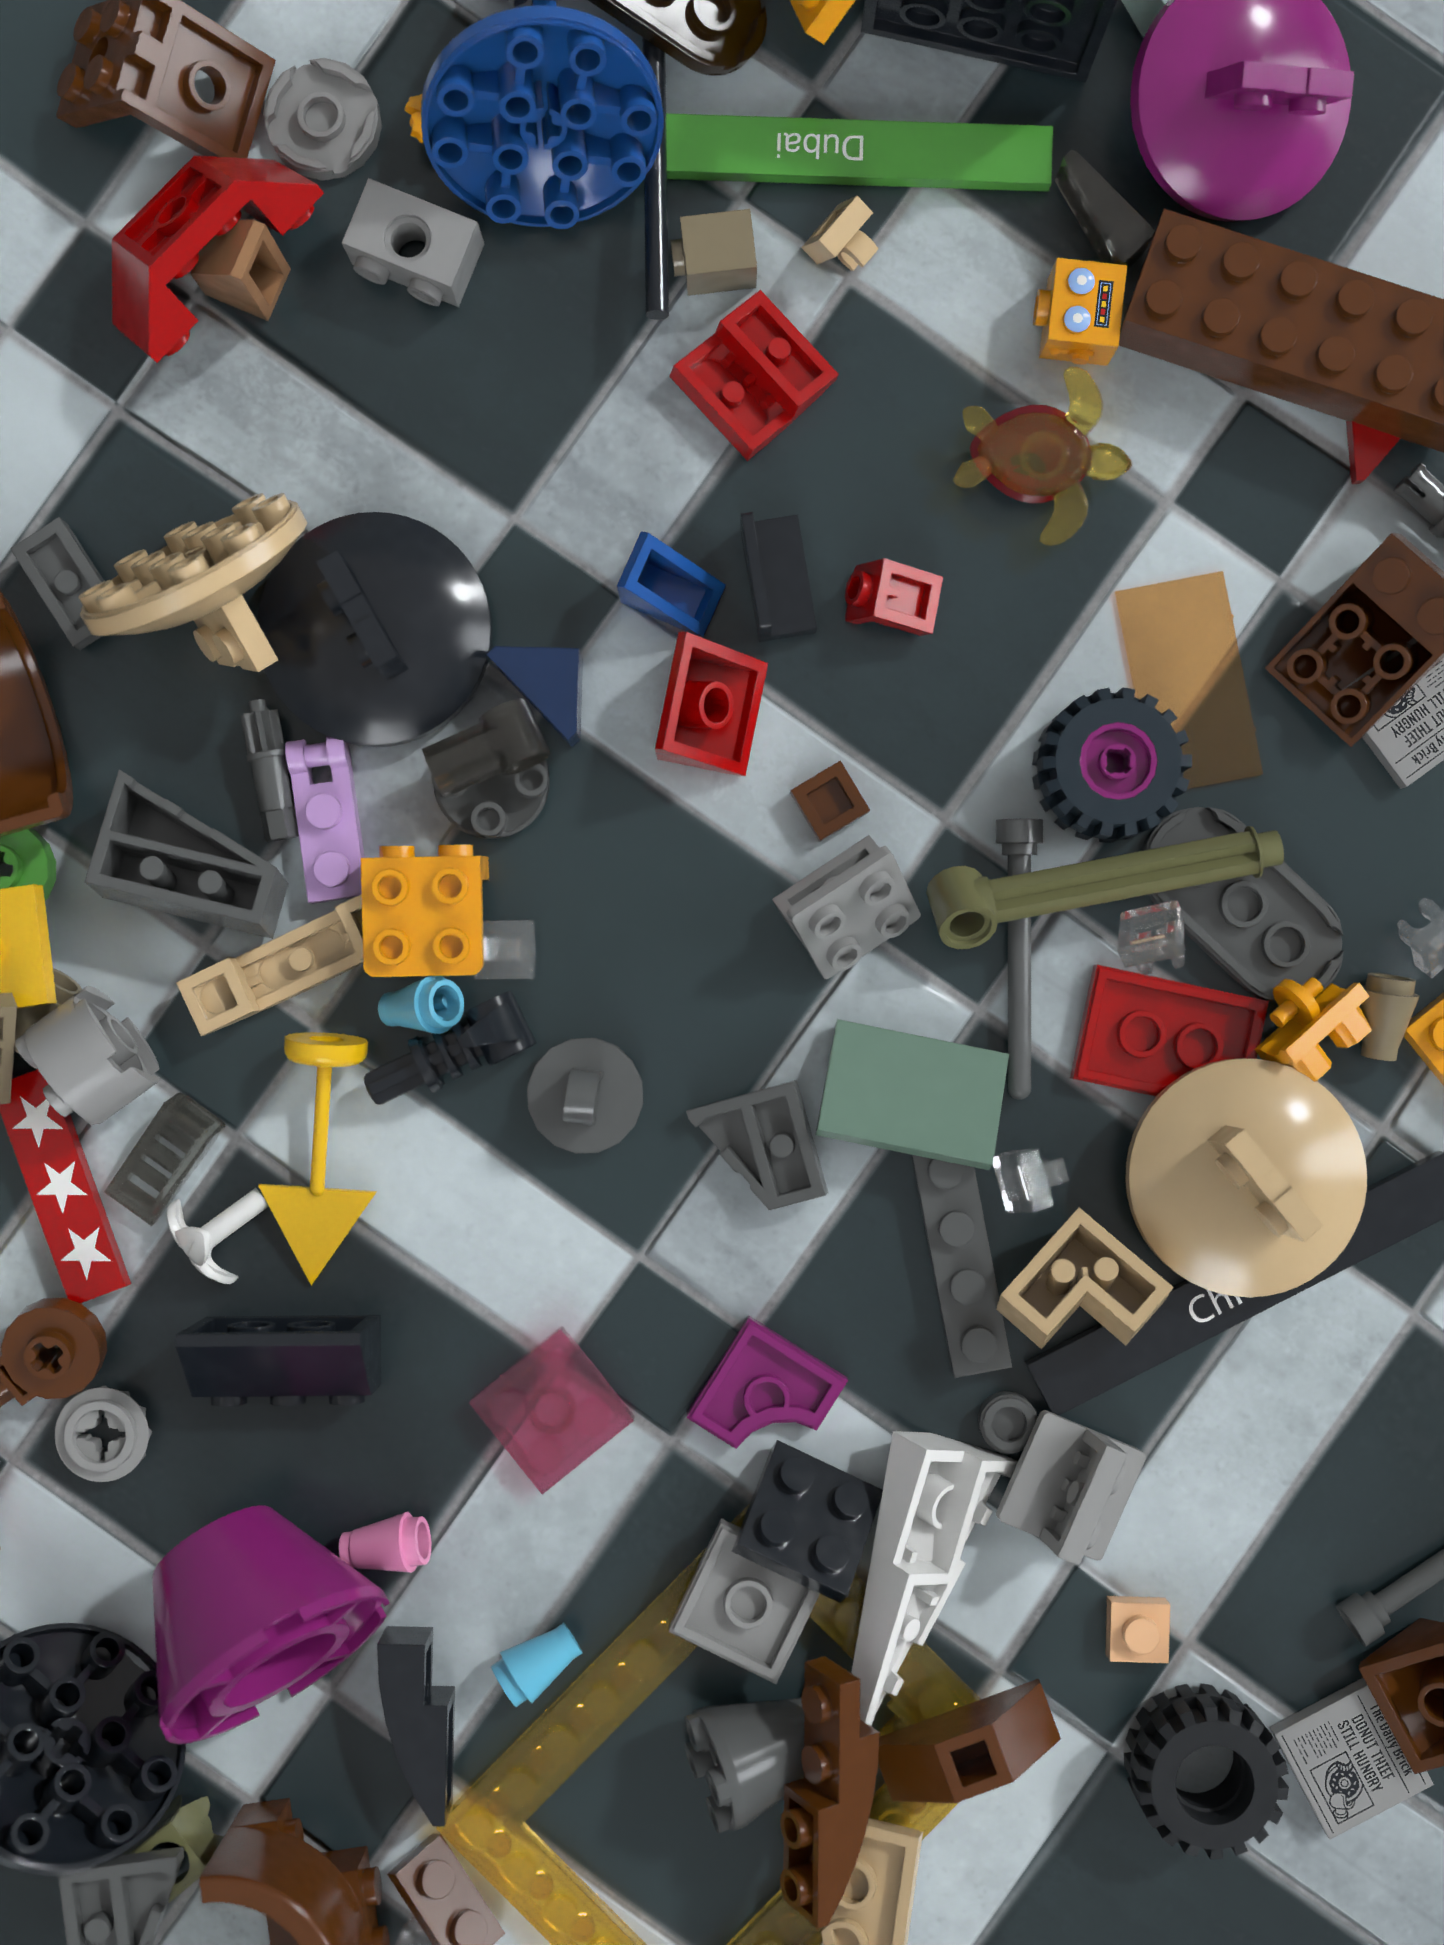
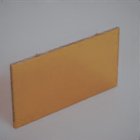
[1115,571,1263,789]

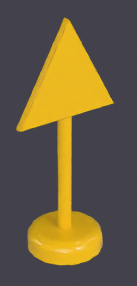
[258,1032,377,1286]

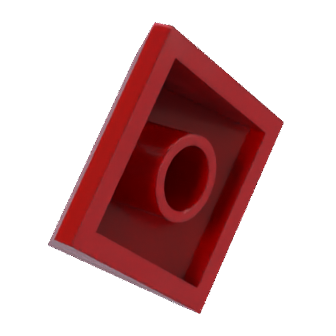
[655,632,768,776]

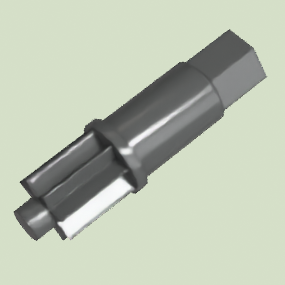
[240,699,299,842]

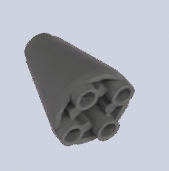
[684,1698,804,1834]

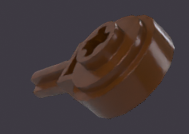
[0,1298,107,1407]

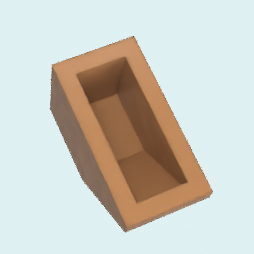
[190,220,291,321]

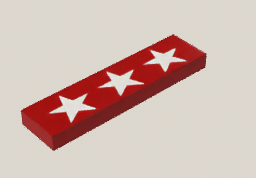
[0,1069,132,1303]

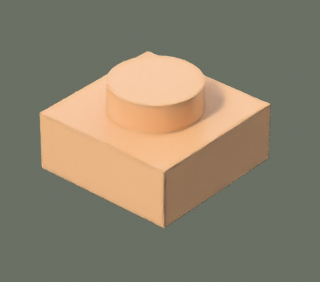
[1105,1596,1170,1663]

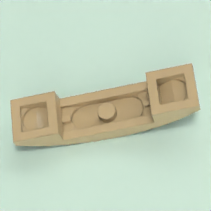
[176,894,363,1036]

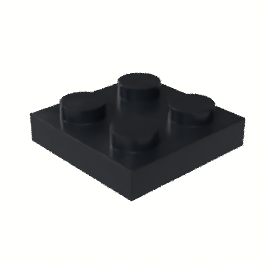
[732,1440,883,1603]

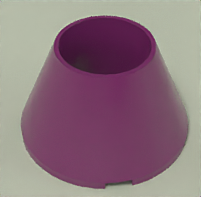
[152,1505,390,1744]

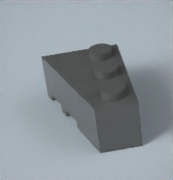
[85,769,288,939]

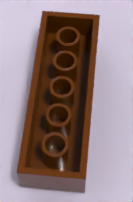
[1119,209,1444,453]

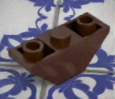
[878,1678,1061,1804]

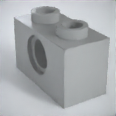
[342,178,484,307]

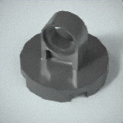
[527,1038,644,1154]

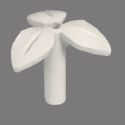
[167,1188,269,1284]

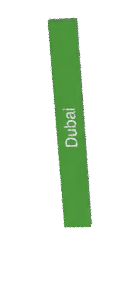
[666,113,1053,192]

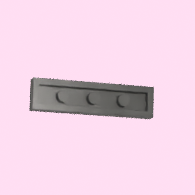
[911,1155,1012,1378]

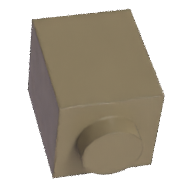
[670,209,757,296]

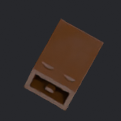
[1265,533,1444,747]

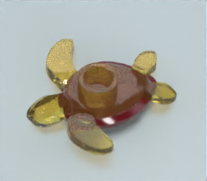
[954,367,1133,546]

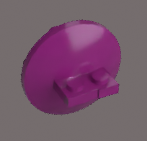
[1130,0,1354,222]

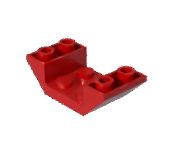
[112,155,324,363]

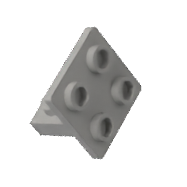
[772,835,921,979]
[996,1410,1146,1566]

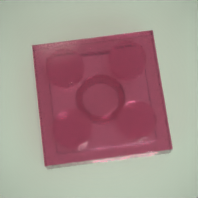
[469,1326,635,1495]

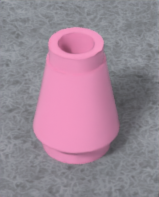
[339,1512,431,1573]

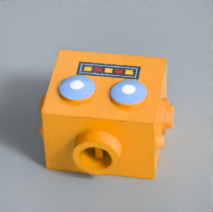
[1033,258,1127,366]

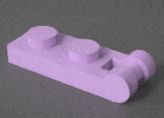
[285,736,365,904]

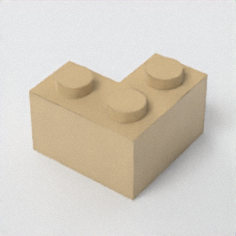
[996,1208,1174,1349]

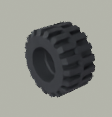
[1124,1683,1289,1859]

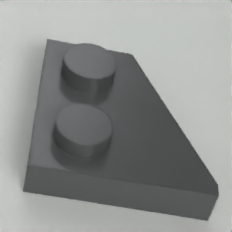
[58,1847,184,1945]

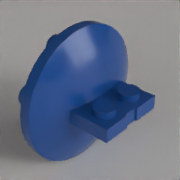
[421,0,664,229]

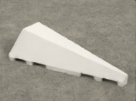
[851,1431,1017,1726]

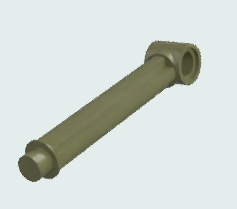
[926,826,1284,949]

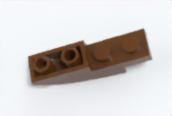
[780,1656,880,1929]

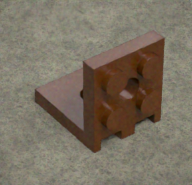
[56,0,276,158]

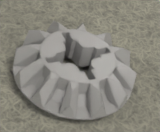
[55,1385,153,1482]

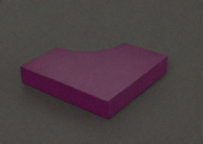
[686,1315,848,1449]

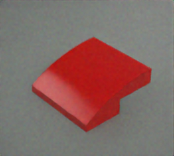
[669,290,839,461]

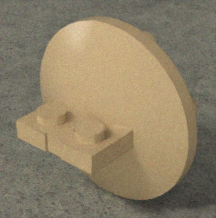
[78,493,307,672]
[1125,1058,1367,1297]

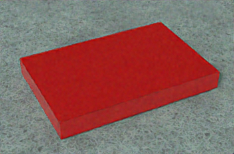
[1070,965,1269,1097]

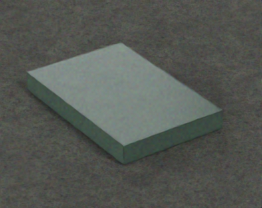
[815,1019,1009,1170]

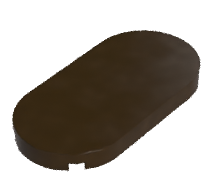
[588,0,767,76]

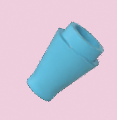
[378,976,464,1034]
[491,1622,583,1707]

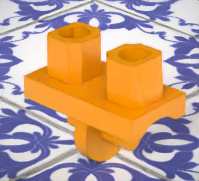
[1255,977,1372,1082]

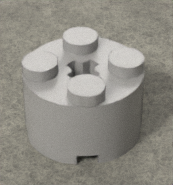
[15,986,160,1125]

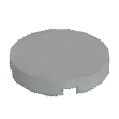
[263,58,382,181]

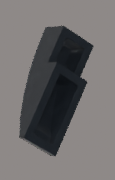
[377,1626,455,1827]

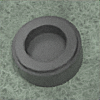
[977,1391,1038,1453]

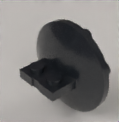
[257,512,493,747]
[0,1623,186,1876]

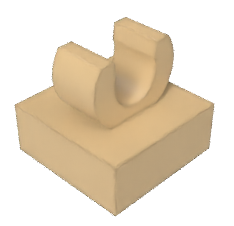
[801,196,878,271]

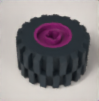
[1032,687,1192,842]

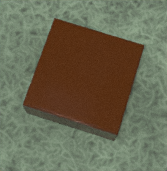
[790,760,870,842]

